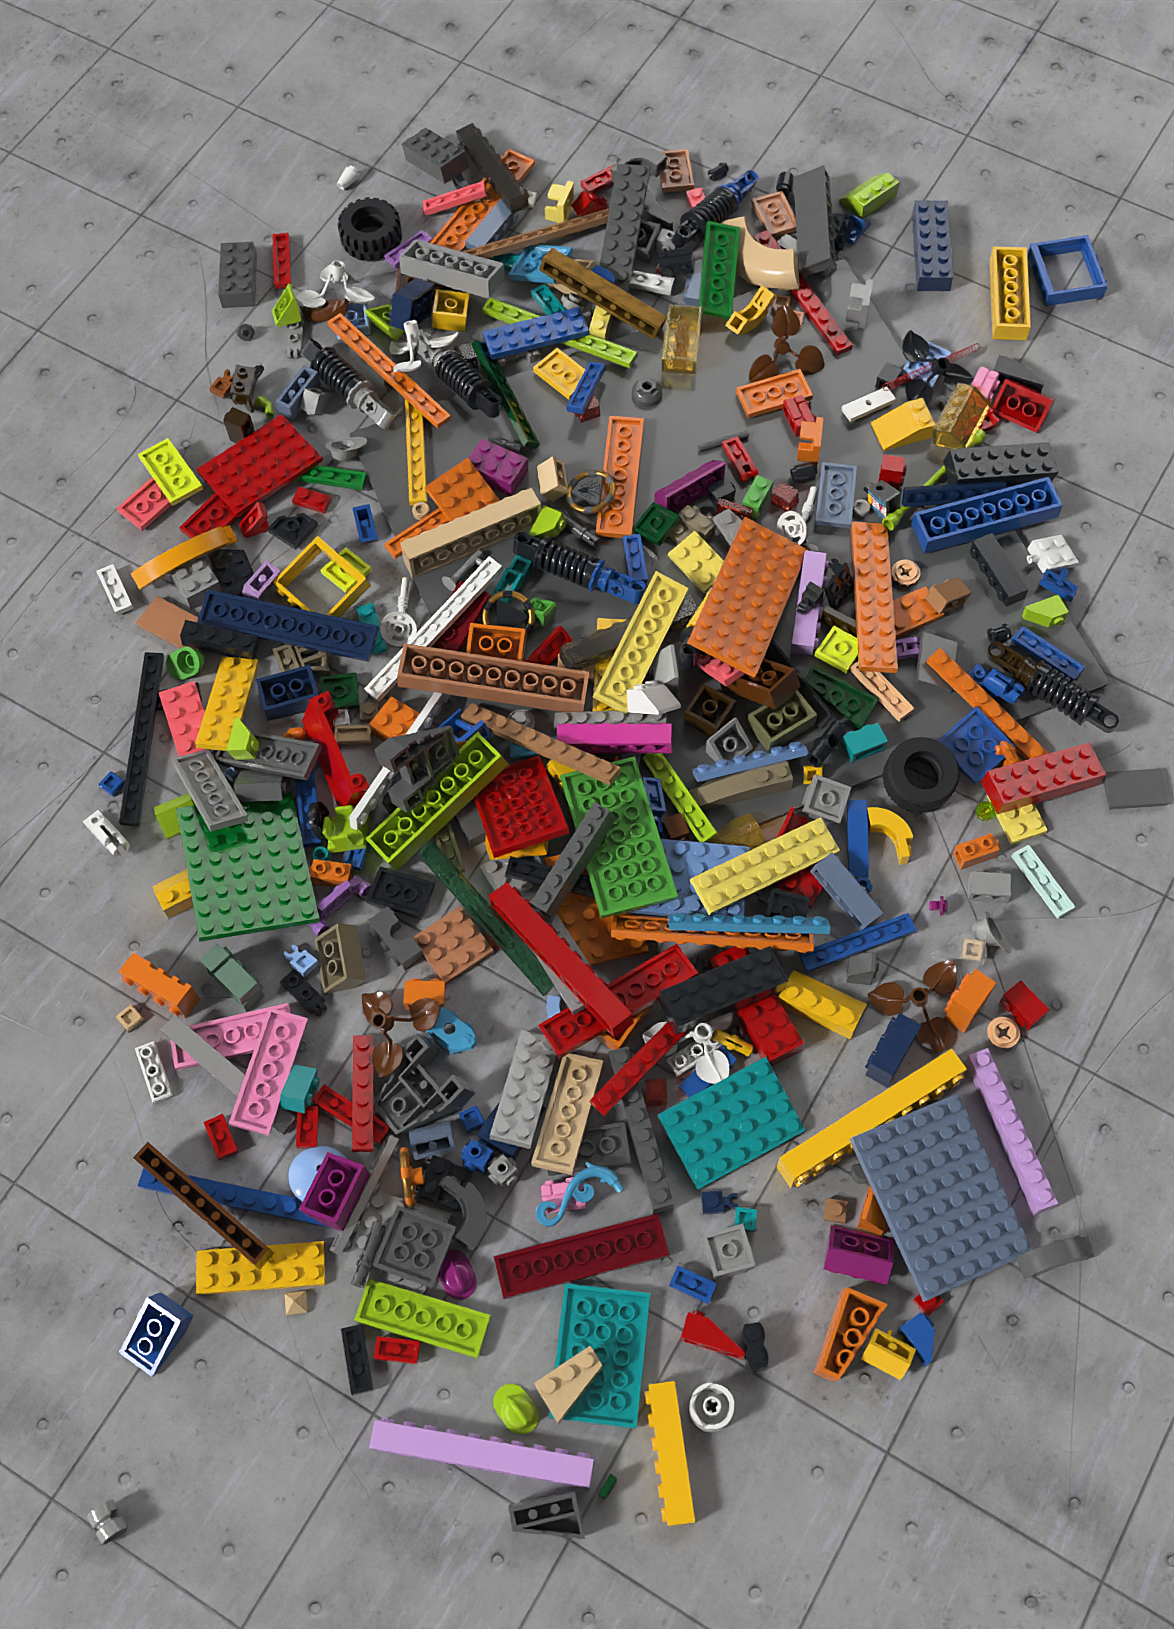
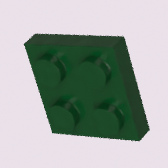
[632,502,681,546]
[319,672,360,710]

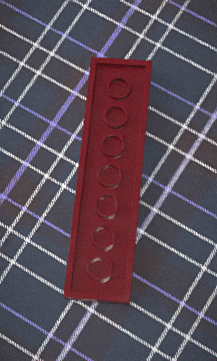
[494,1214,669,1300]

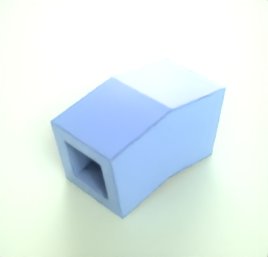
[546,995,561,1019]

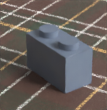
[409,1121,455,1160]

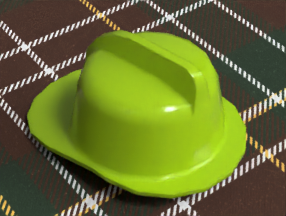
[493,1384,539,1435]

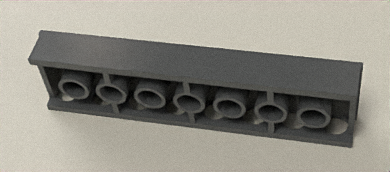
[793,165,836,280]

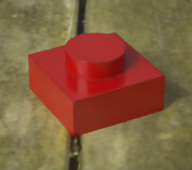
[912,1293,944,1316]

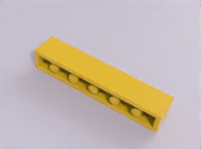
[645,1381,695,1527]

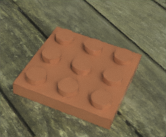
[412,906,494,985]

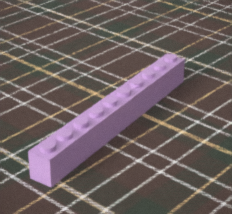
[369,1417,594,1489]

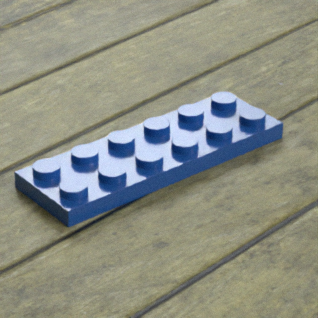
[482,307,589,360]

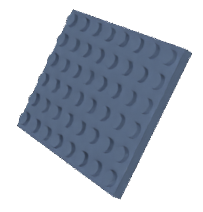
[849,1093,1032,1302]

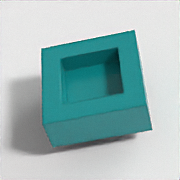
[734,1207,757,1232]

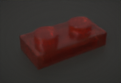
[716,498,753,520]

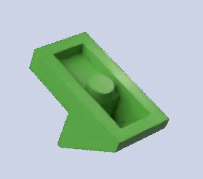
[522,598,557,627]

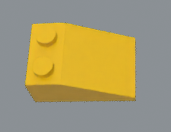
[871,398,936,451]

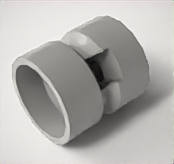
[87,1500,129,1545]

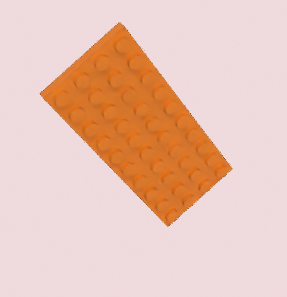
[687,517,808,677]

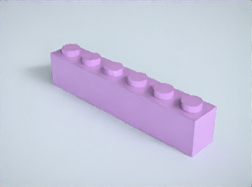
[790,550,829,656]

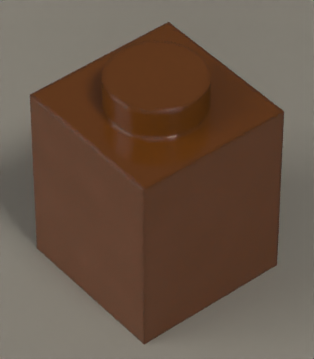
[662,813,690,841]

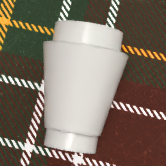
[337,165,360,190]

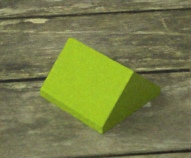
[272,284,302,327]
[365,304,405,342]
[154,793,194,840]

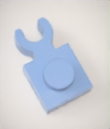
[284,944,319,977]

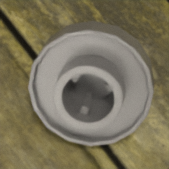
[561,293,585,312]
[508,709,535,729]

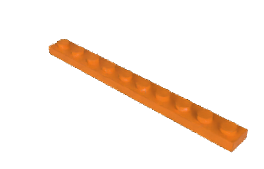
[327,313,451,429]

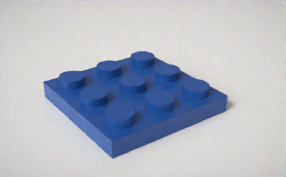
[937,706,1016,785]

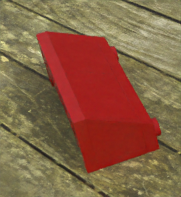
[302,691,378,808]

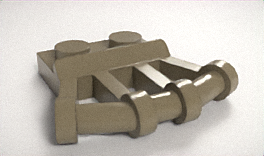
[273,644,331,676]

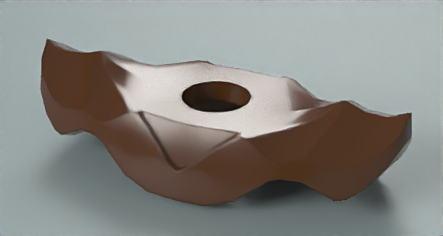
[300,299,350,322]

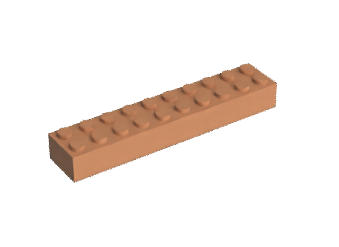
[397,643,589,712]

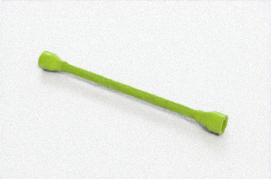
[882,429,986,530]

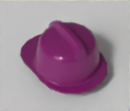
[438,1249,477,1300]

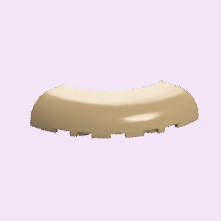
[721,216,799,290]

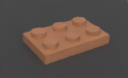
[659,149,694,193]
[751,191,797,238]

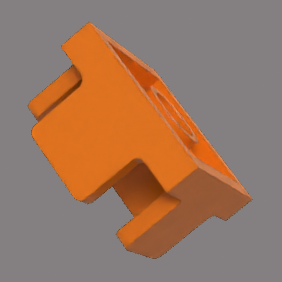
[797,417,823,467]

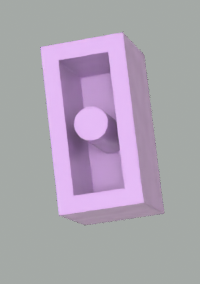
[242,560,281,601]

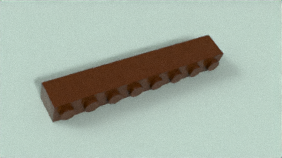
[133,1142,274,1270]

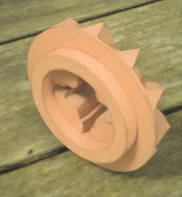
[891,560,920,587]
[987,1017,1020,1049]

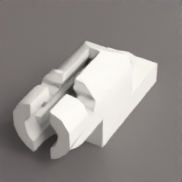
[83,810,130,857]

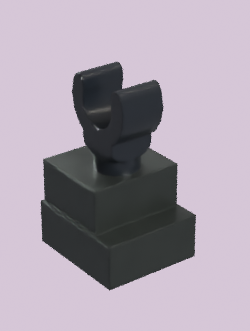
[796,581,824,615]

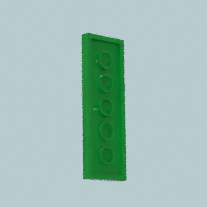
[697,221,740,319]

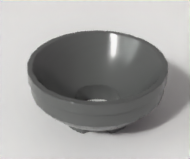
[631,378,663,407]

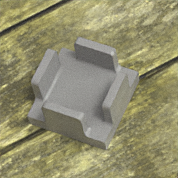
[846,279,874,329]
[802,774,851,824]
[702,1224,756,1278]

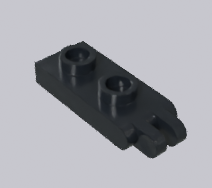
[280,969,328,1017]

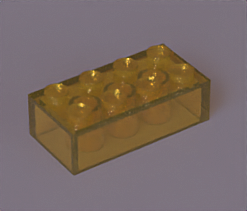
[662,304,702,374]

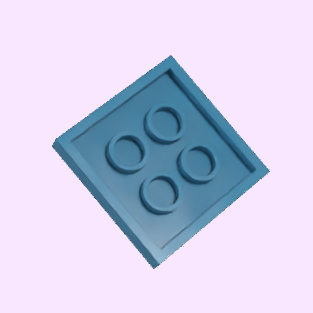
[508,245,573,284]

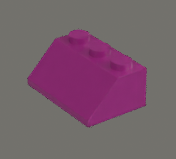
[299,1152,370,1232]
[824,1225,894,1285]

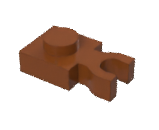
[209,369,234,399]

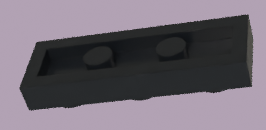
[341,1324,374,1396]

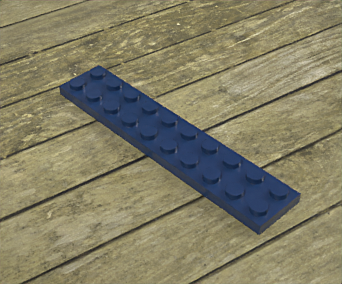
[197,590,380,662]

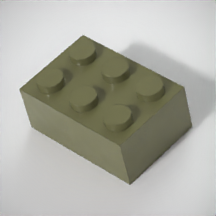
[747,690,817,751]

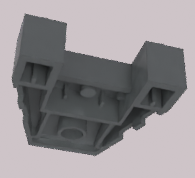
[374,726,460,813]
[373,1033,475,1135]

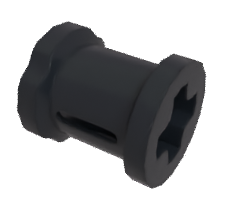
[987,623,1011,643]

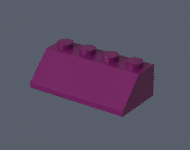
[654,460,726,513]

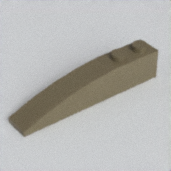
[689,761,793,810]

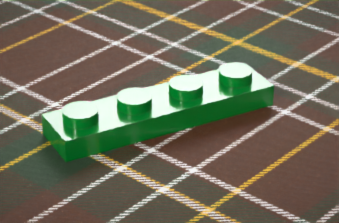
[295,465,367,491]

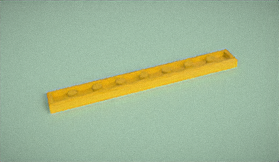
[405,387,427,506]

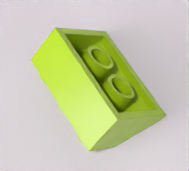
[839,172,899,219]

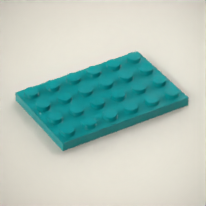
[657,1057,806,1190]
[548,1283,650,1429]

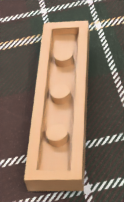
[850,661,914,722]

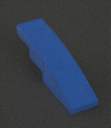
[846,800,869,877]

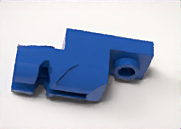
[968,664,1026,704]
[642,777,666,839]

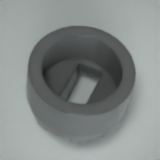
[729,1024,746,1040]

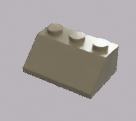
[314,923,366,994]

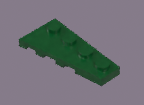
[805,665,879,729]

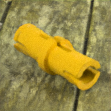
[711,1028,753,1056]

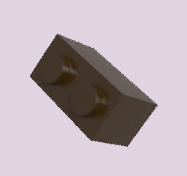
[223,407,255,443]

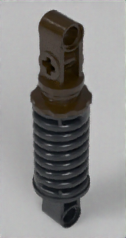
[987,642,1119,733]

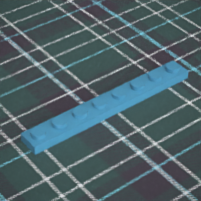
[668,913,830,934]

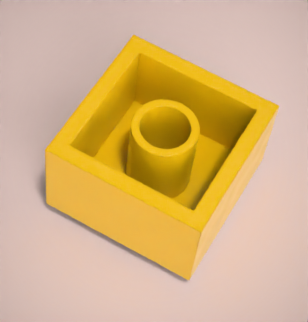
[432,289,469,332]

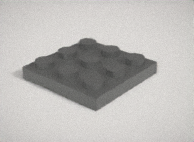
[373,1205,457,1289]

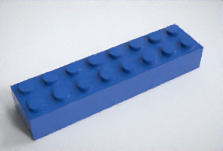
[911,477,1063,554]

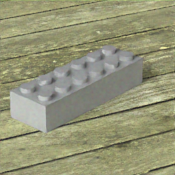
[399,239,504,298]

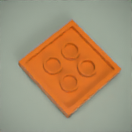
[425,458,500,522]

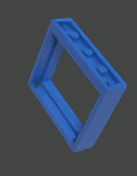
[1027,235,1108,306]

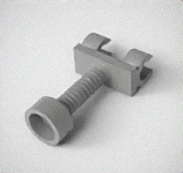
[496,349,542,368]

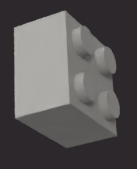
[170,556,223,610]

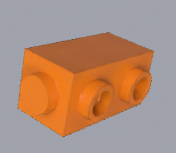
[953,833,1000,870]
[308,859,354,887]

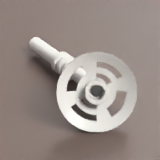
[777,486,817,545]
[380,577,417,647]

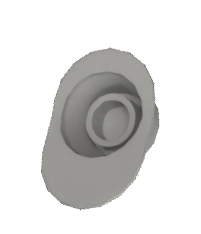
[325,437,367,462]
[972,911,1011,953]

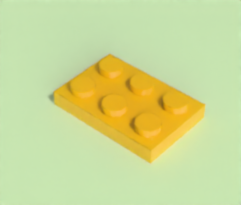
[533,348,585,400]

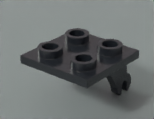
[824,558,854,610]

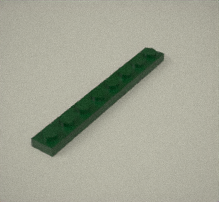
[472,340,540,449]

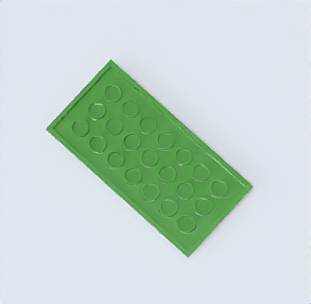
[560,757,678,919]

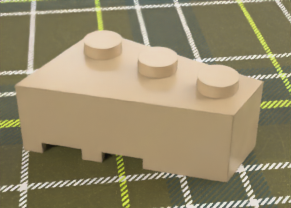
[534,1346,603,1425]

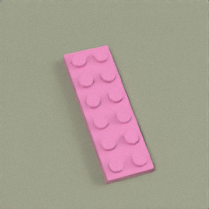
[171,1003,291,1070]
[229,1007,308,1136]

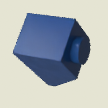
[898,1312,935,1367]

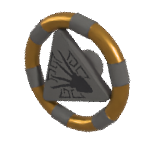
[566,470,616,514]

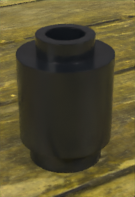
[776,172,794,197]
[790,461,818,483]

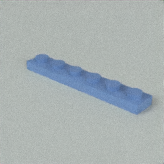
[692,742,808,782]

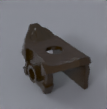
[230,365,264,413]

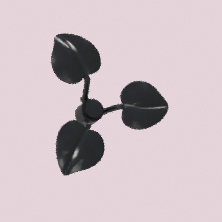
[902,330,974,404]

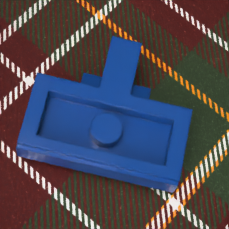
[1039,568,1078,602]

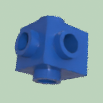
[461,1139,495,1175]

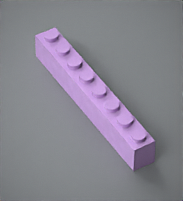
[965,1048,1058,1216]

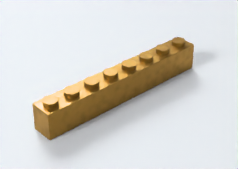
[539,247,667,340]

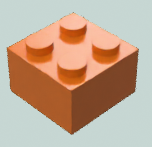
[369,696,420,741]

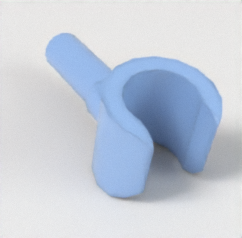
[217,763,239,782]

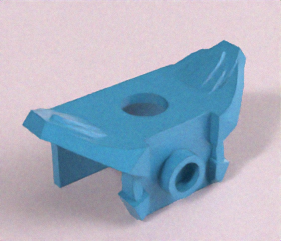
[426,1007,477,1055]

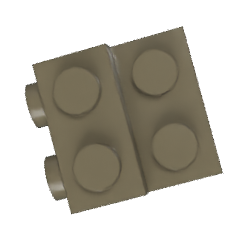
[668,505,716,544]

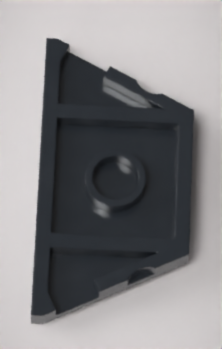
[207,549,254,596]

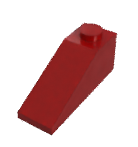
[680,1310,745,1360]

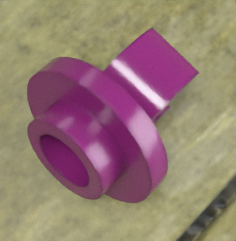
[929,896,948,916]

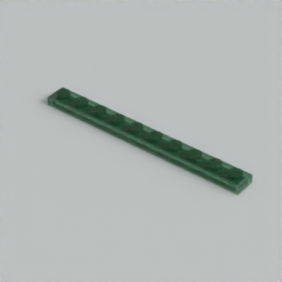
[418,840,554,996]

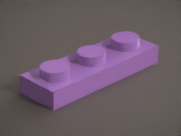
[384,229,432,269]

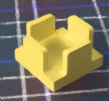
[545,181,574,223]

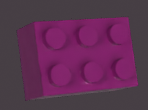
[468,438,529,496]

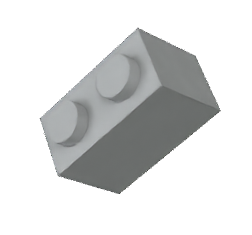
[968,870,1011,903]

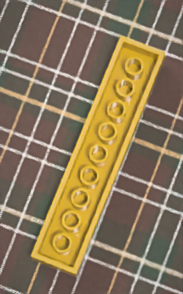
[777,1049,967,1188]

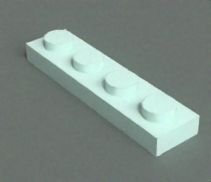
[1011,845,1075,919]

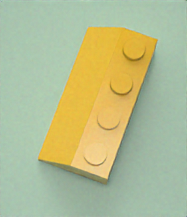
[152,869,193,919]
[778,970,867,1039]

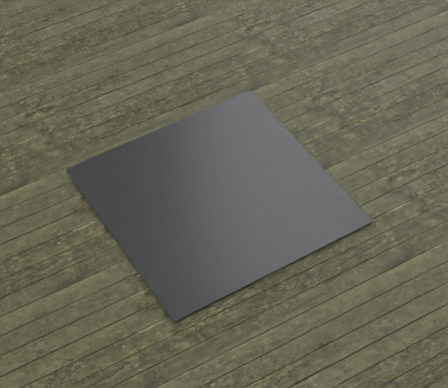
[350,259,1109,865]

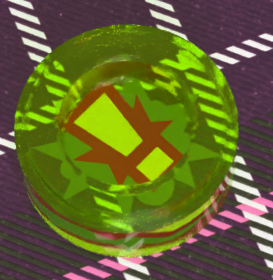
[975,801,996,821]

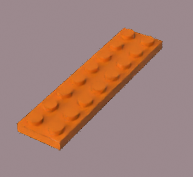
[596,416,644,538]

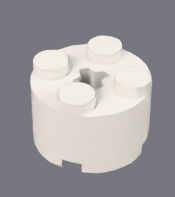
[689,1383,734,1432]

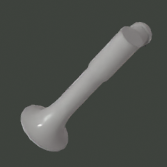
[442,550,484,591]

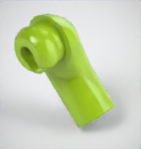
[254,396,274,418]

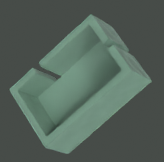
[199,943,265,1012]

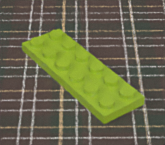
[354,1278,491,1359]

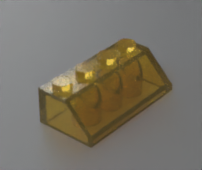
[933,383,991,449]

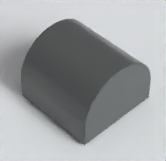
[850,1163,868,1184]

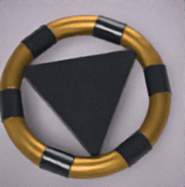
[482,590,535,636]

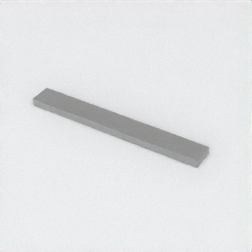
[160,1015,296,1135]

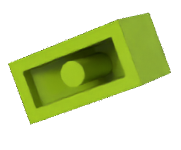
[529,505,567,540]
[1022,595,1069,628]
[226,718,259,760]

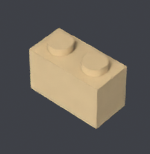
[537,456,569,502]

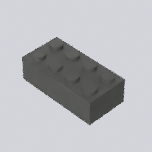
[402,128,469,184]
[218,241,257,308]

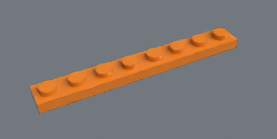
[926,648,1049,760]

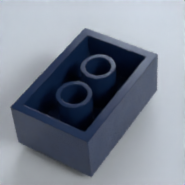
[389,278,435,330]
[256,665,319,721]
[865,1013,921,1087]

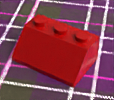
[992,378,1056,433]

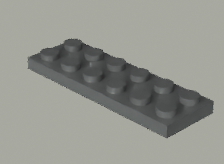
[214,731,323,780]

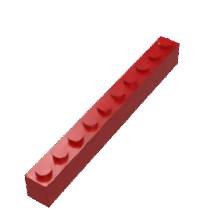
[488,882,634,1038]

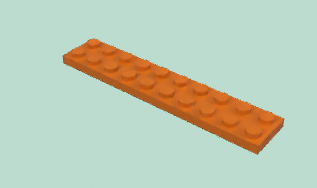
[430,149,535,252]
[851,522,898,673]
[611,914,814,953]

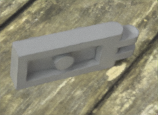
[284,319,304,358]

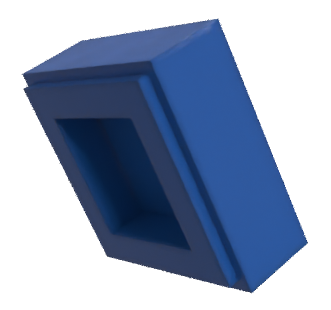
[98,771,125,797]
[458,1105,485,1133]

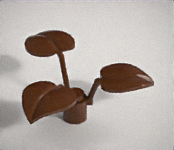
[749,305,825,382]
[868,961,958,1053]
[362,992,441,1078]

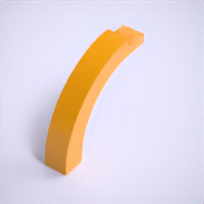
[131,525,238,590]

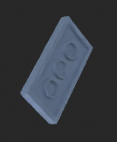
[815,462,857,529]

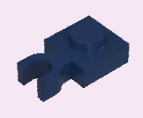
[701,1191,738,1215]

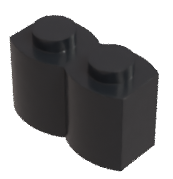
[741,1322,769,1373]

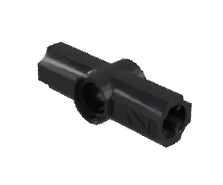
[806,720,847,768]

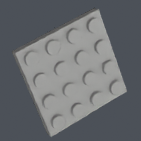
[343,1191,452,1295]

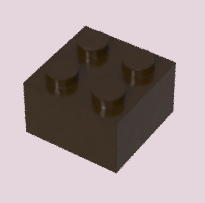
[684,683,736,737]

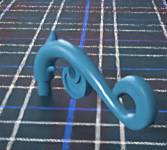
[535,1162,625,1227]

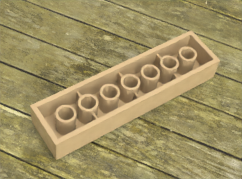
[400,488,541,579]

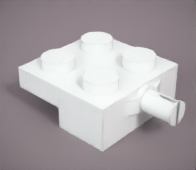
[1027,534,1079,575]

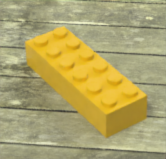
[989,246,1031,341]

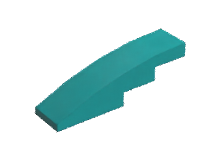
[491,555,533,604]

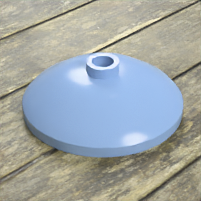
[289,1146,347,1201]

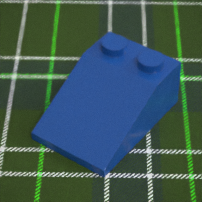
[119,1292,194,1377]

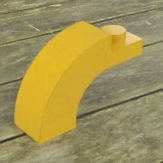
[725,285,776,335]
[867,807,913,865]

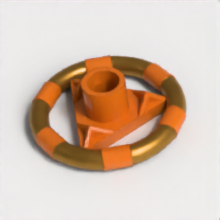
[400,1147,424,1209]

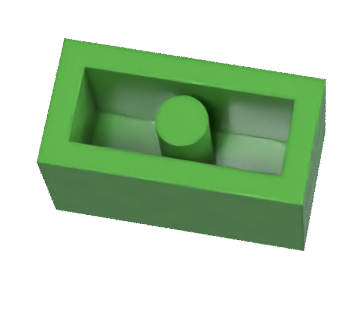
[741,475,773,520]

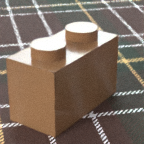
[926,577,972,614]

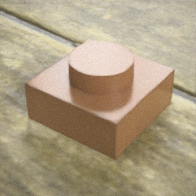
[823,1198,848,1224]

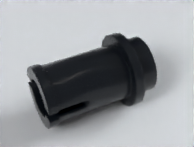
[707,162,729,181]

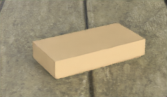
[334,725,372,745]

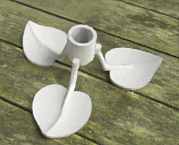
[296,260,375,308]
[389,320,458,372]
[643,1012,732,1084]

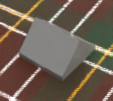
[706,718,753,762]

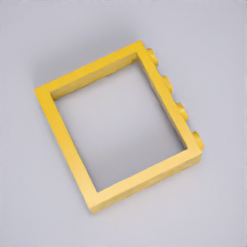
[273,536,371,618]

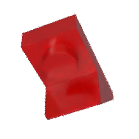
[239,502,269,538]

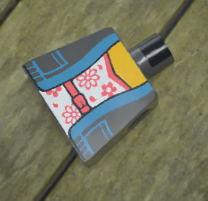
[864,480,901,520]

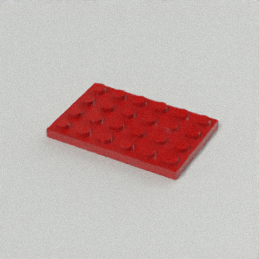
[196,414,323,518]
[474,755,569,858]

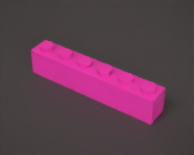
[557,723,673,754]

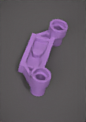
[308,875,372,936]

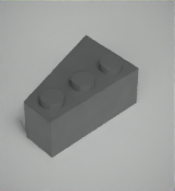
[508,1489,585,1539]

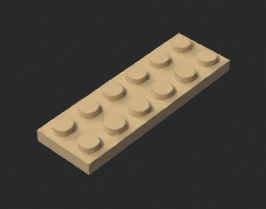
[531,1053,604,1175]

